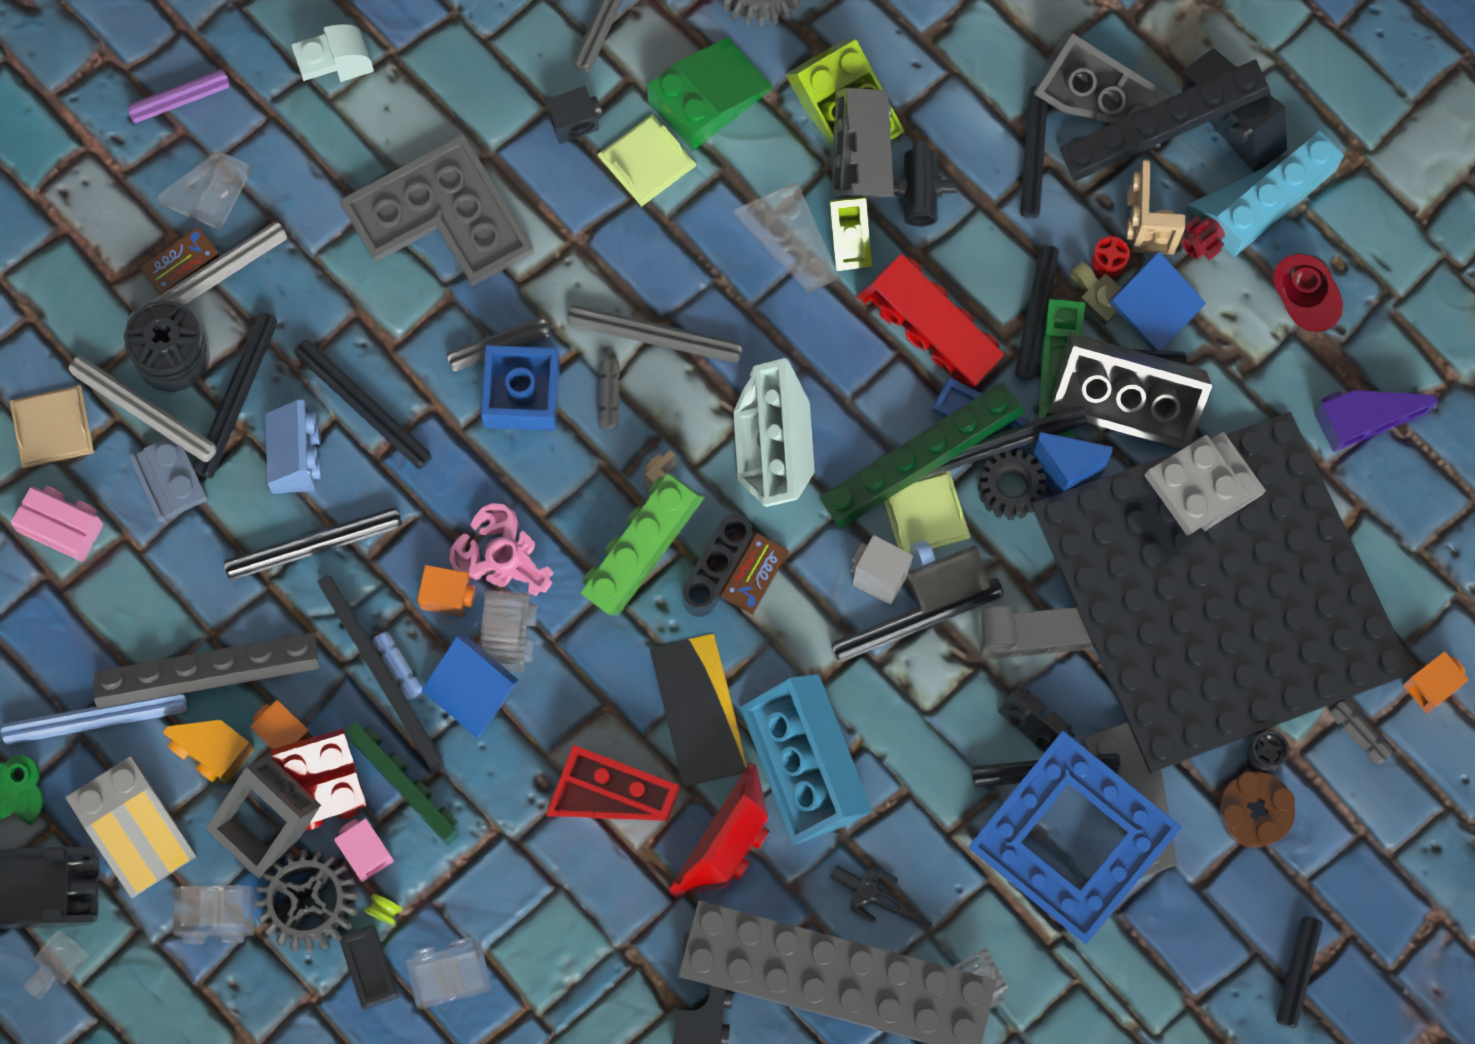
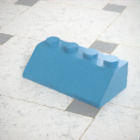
[740,674,873,845]

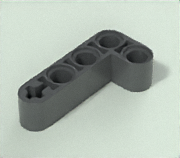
[976,606,1094,659]

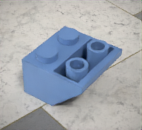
[265,400,322,494]

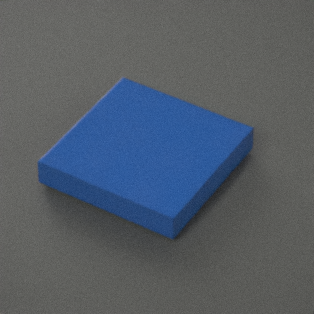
[1108,251,1206,350]
[422,633,519,738]

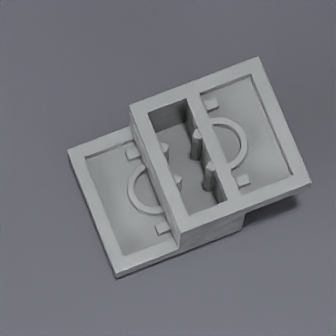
[1144,432,1266,536]

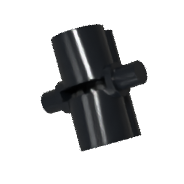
[893,141,956,227]

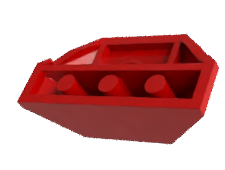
[669,762,770,898]

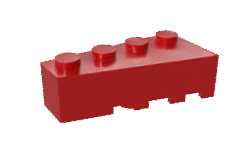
[856,253,1005,388]

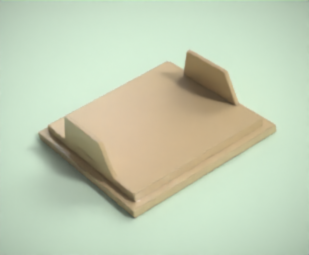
[10,385,94,469]

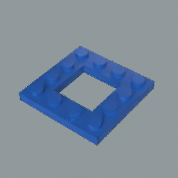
[968,730,1182,944]

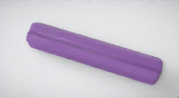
[128,69,230,123]

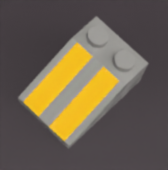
[65,756,197,898]

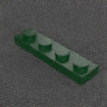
[344,721,459,846]

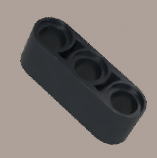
[683,514,752,617]

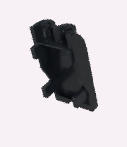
[0,846,100,929]

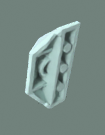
[733,358,815,507]

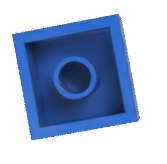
[481,345,561,431]

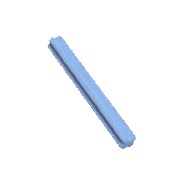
[1,693,188,745]

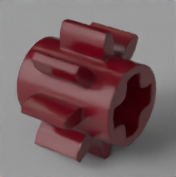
[1180,215,1225,261]

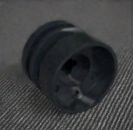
[124,300,211,392]

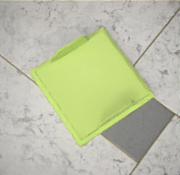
[598,114,696,207]
[884,471,971,554]

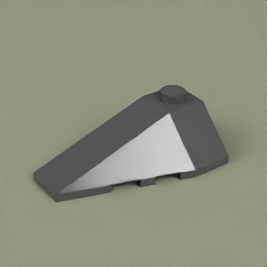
[1034,30,1173,123]

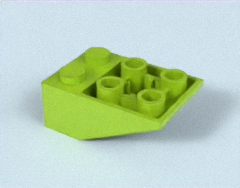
[785,39,905,149]

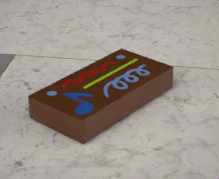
[140,227,220,295]
[721,533,789,615]

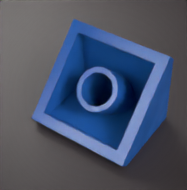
[1032,432,1113,495]

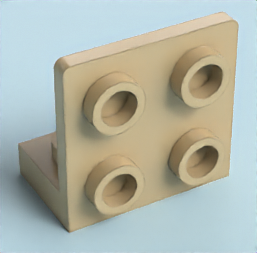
[1126,160,1185,255]

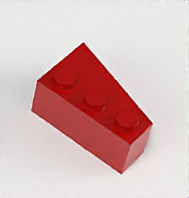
[546,745,682,822]

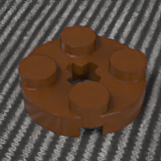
[1218,772,1295,848]

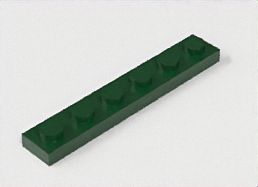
[819,381,1024,529]

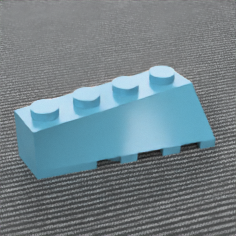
[1186,130,1344,257]

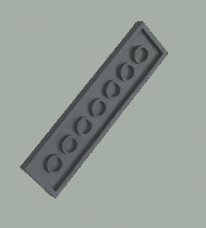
[679,901,997,1044]

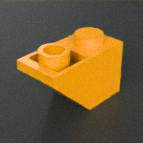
[163,720,255,784]

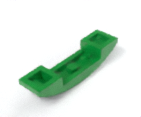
[1036,299,1085,442]

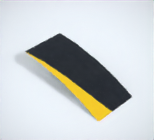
[650,634,747,787]

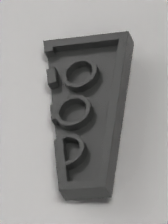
[1082,722,1177,879]

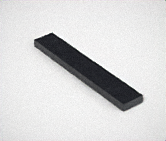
[317,575,445,774]

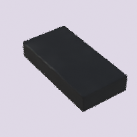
[339,924,400,1011]

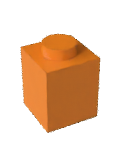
[417,565,476,617]
[1403,651,1469,714]
[250,700,313,750]

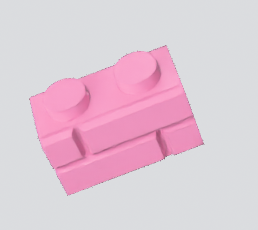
[11,486,103,562]

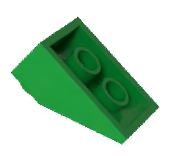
[647,37,773,151]

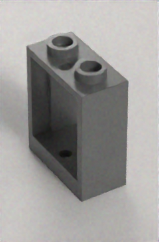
[206,755,322,879]

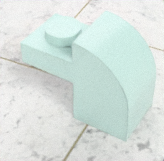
[291,24,374,82]

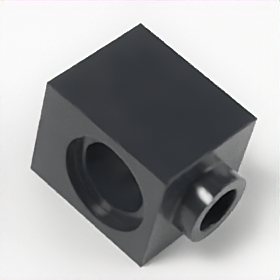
[546,86,602,144]

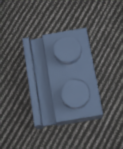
[128,438,208,522]

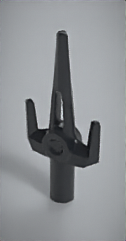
[829,865,932,929]

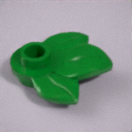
[0,755,44,825]

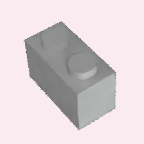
[850,535,913,605]

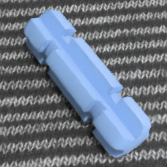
[372,632,422,700]

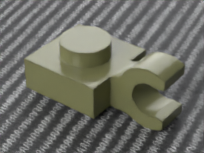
[1069,261,1120,326]

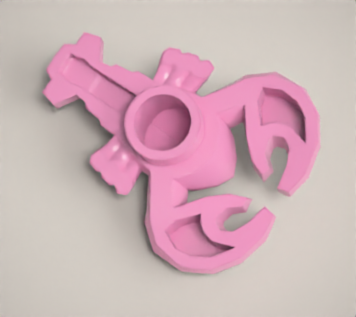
[449,503,553,596]

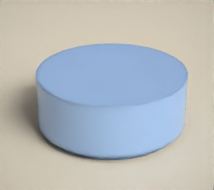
[910,540,936,579]

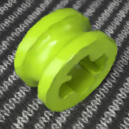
[364,893,403,926]

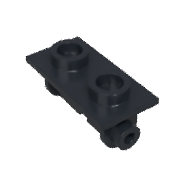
[998,687,1076,752]

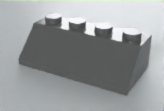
[1050,332,1212,449]

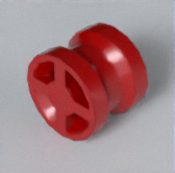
[1091,236,1130,279]

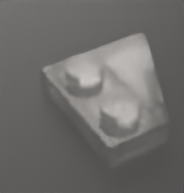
[157,151,252,230]

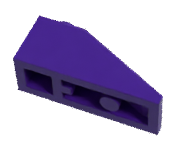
[1315,390,1438,453]

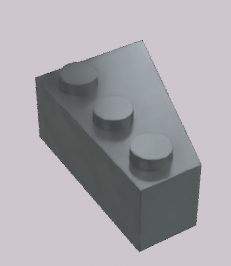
[831,88,894,200]

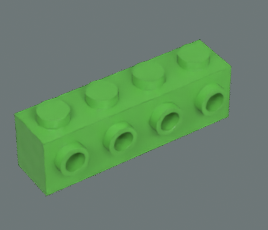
[581,473,705,616]

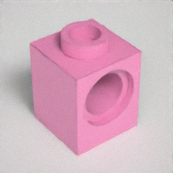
[334,818,394,883]

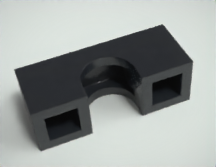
[674,933,733,1044]

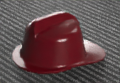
[1273,253,1343,332]

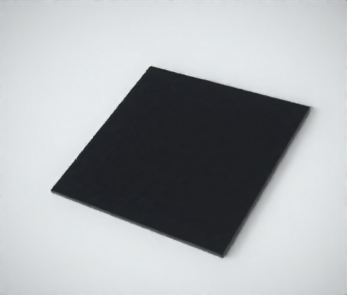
[1031,411,1414,774]

